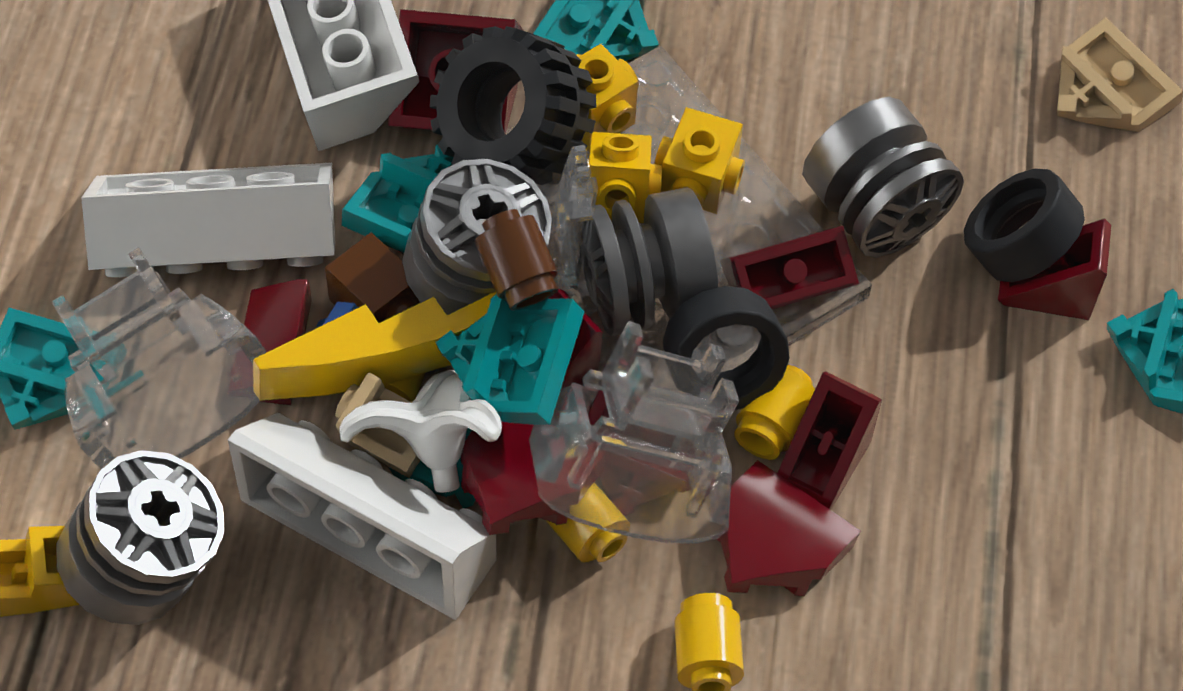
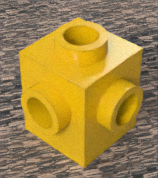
[577,44,639,152]
[654,107,745,214]
[575,132,662,223]

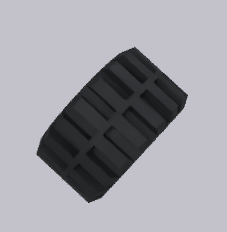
[430,26,597,185]

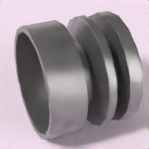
[802,97,964,258]
[402,159,553,315]
[581,187,718,336]
[57,450,224,625]

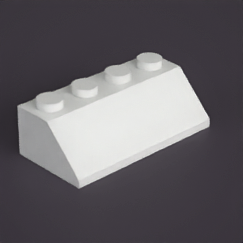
[268,0,419,151]
[81,163,335,277]
[228,413,496,620]

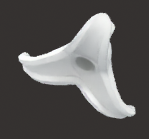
[340,369,502,493]

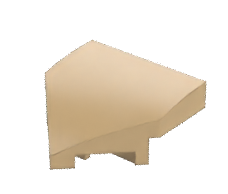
[1057,17,1183,132]

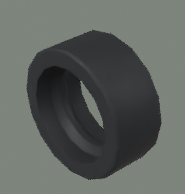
[964,168,1085,283]
[662,286,790,412]

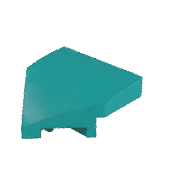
[533,0,659,61]
[341,145,454,253]
[1106,289,1183,414]
[435,294,585,425]
[0,307,127,430]

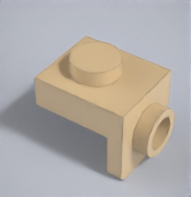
[335,372,420,478]

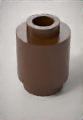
[475,209,558,311]

